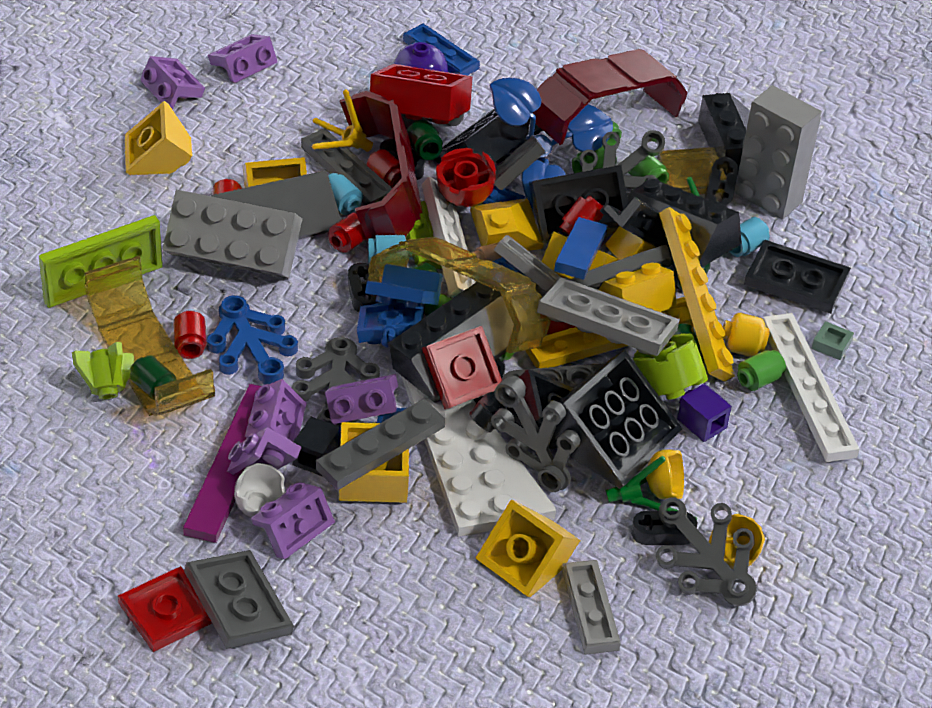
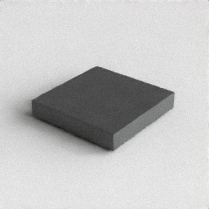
[495,135,545,190]

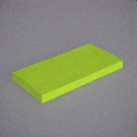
[38,215,163,308]

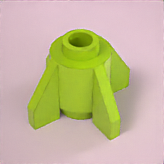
[72,342,134,400]

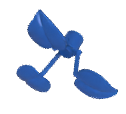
[489,78,613,211]

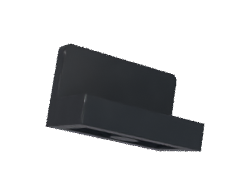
[603,197,666,247]

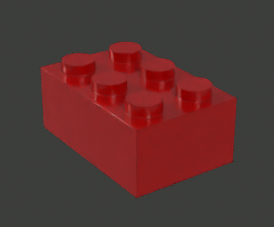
[370,64,473,124]

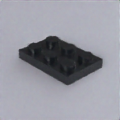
[744,240,851,314]

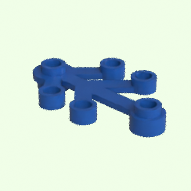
[207,295,298,385]

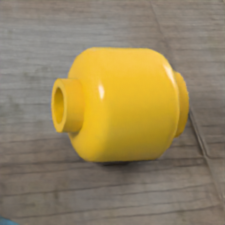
[722,313,769,357]

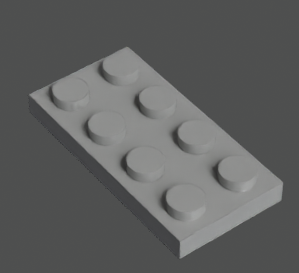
[537,277,680,356]

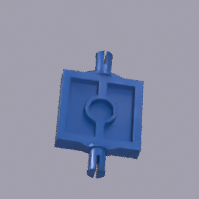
[357,299,424,348]

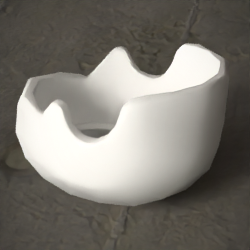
[234,463,286,518]

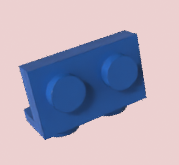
[365,264,443,309]

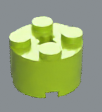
[633,334,708,400]

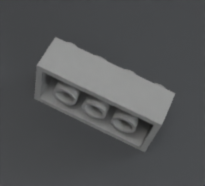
[735,85,822,219]
[162,189,302,279]

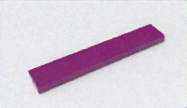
[183,384,262,543]

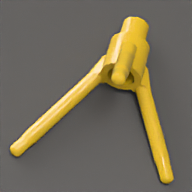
[312,89,373,152]

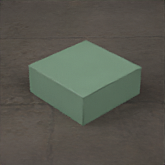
[811,321,854,360]

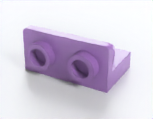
[208,34,277,83]
[141,56,205,110]
[325,374,399,424]
[245,379,307,442]
[227,427,302,475]
[251,482,335,560]

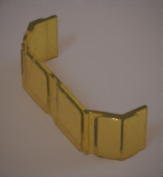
[368,237,551,353]
[85,256,215,416]

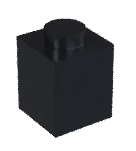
[292,416,341,477]

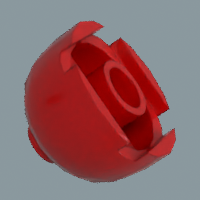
[436,148,496,207]

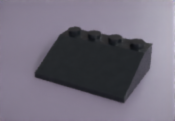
[537,350,682,489]

